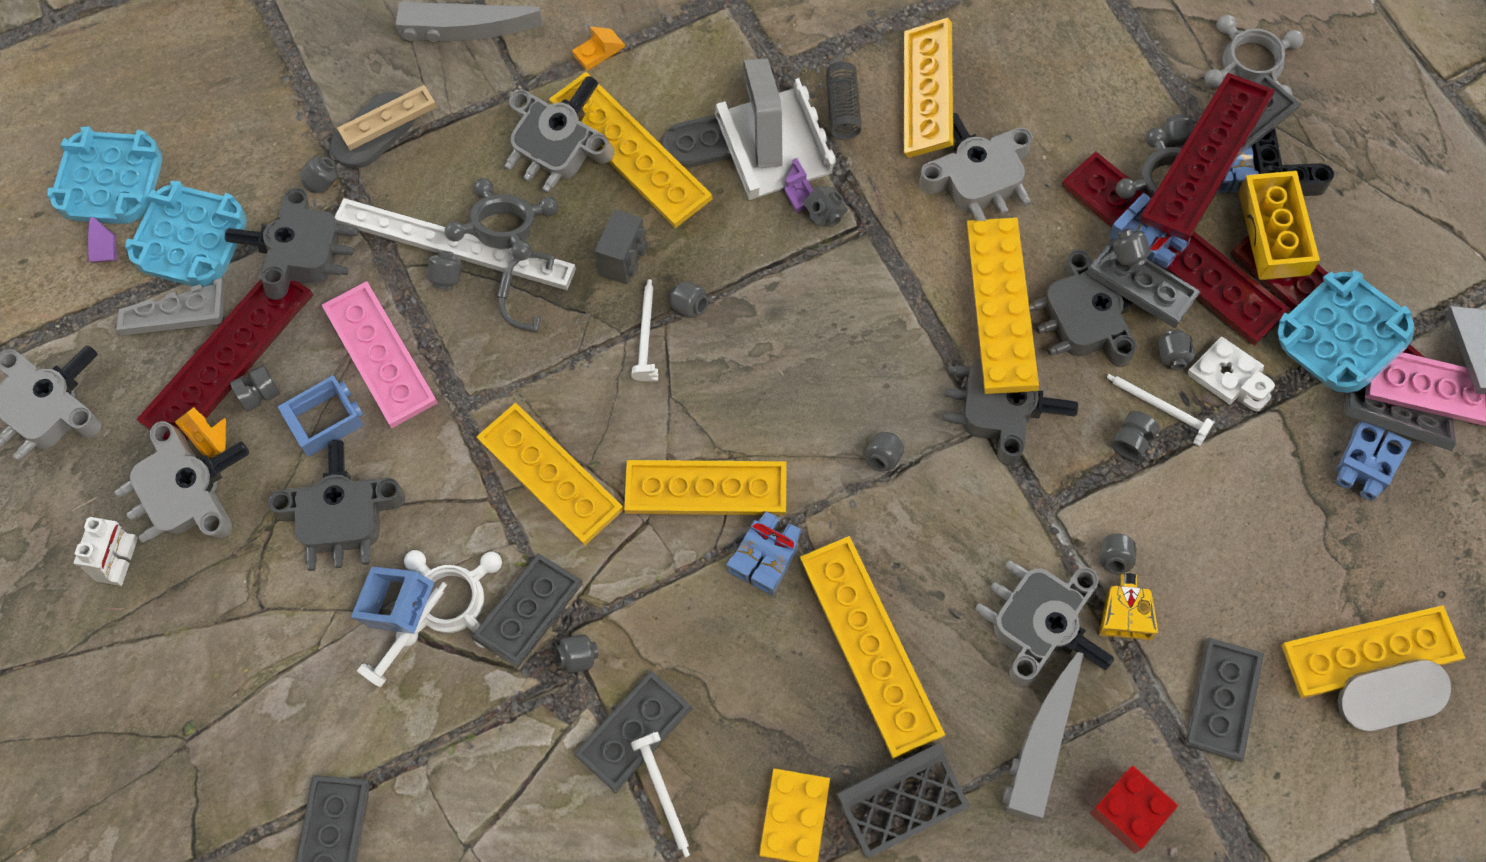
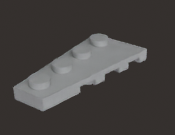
[117,278,225,336]

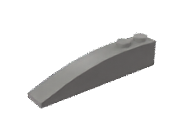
[396,2,543,42]
[1002,652,1083,823]

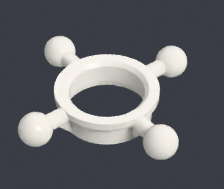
[396,550,502,648]

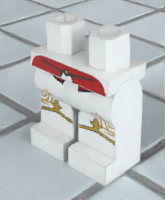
[74,517,138,586]

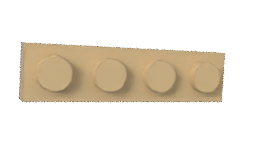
[337,85,437,151]

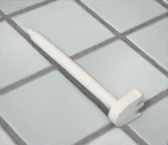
[631,279,658,382]
[1107,374,1214,447]
[357,582,447,687]
[631,732,690,857]

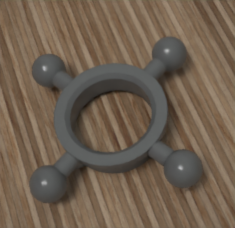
[1116,128,1204,222]
[444,178,559,261]

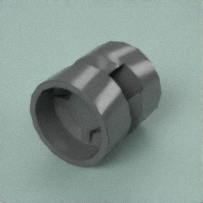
[230,365,280,412]
[1111,411,1160,461]

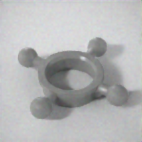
[1204,15,1304,96]

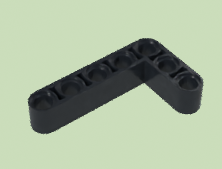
[1251,128,1334,196]

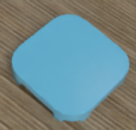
[47,126,162,224]
[125,181,247,287]
[1278,270,1414,393]

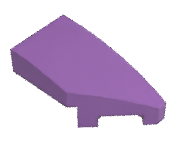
[785,158,814,213]
[88,217,118,263]

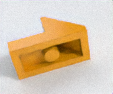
[572,27,625,71]
[175,408,226,458]

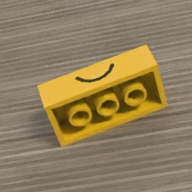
[1238,171,1320,280]

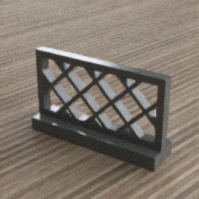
[834,743,970,859]

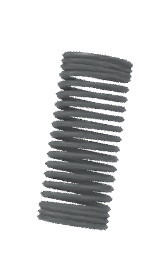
[826,61,862,139]

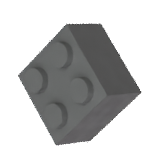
[594,209,648,285]

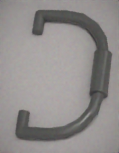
[497,252,555,332]

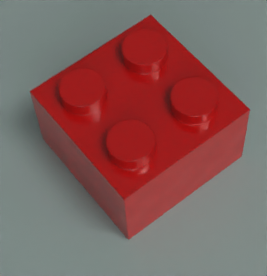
[1089,765,1179,854]

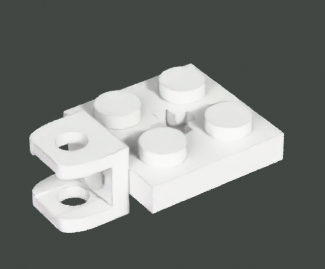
[1188,336,1275,411]

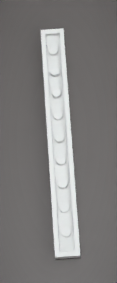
[335,198,576,290]

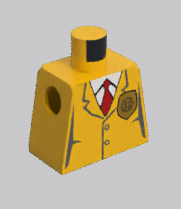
[1099,573,1158,640]

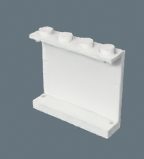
[715,78,836,200]

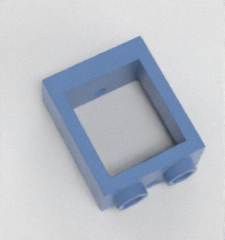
[278,375,364,457]
[351,567,434,634]

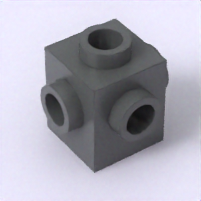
[803,186,848,226]

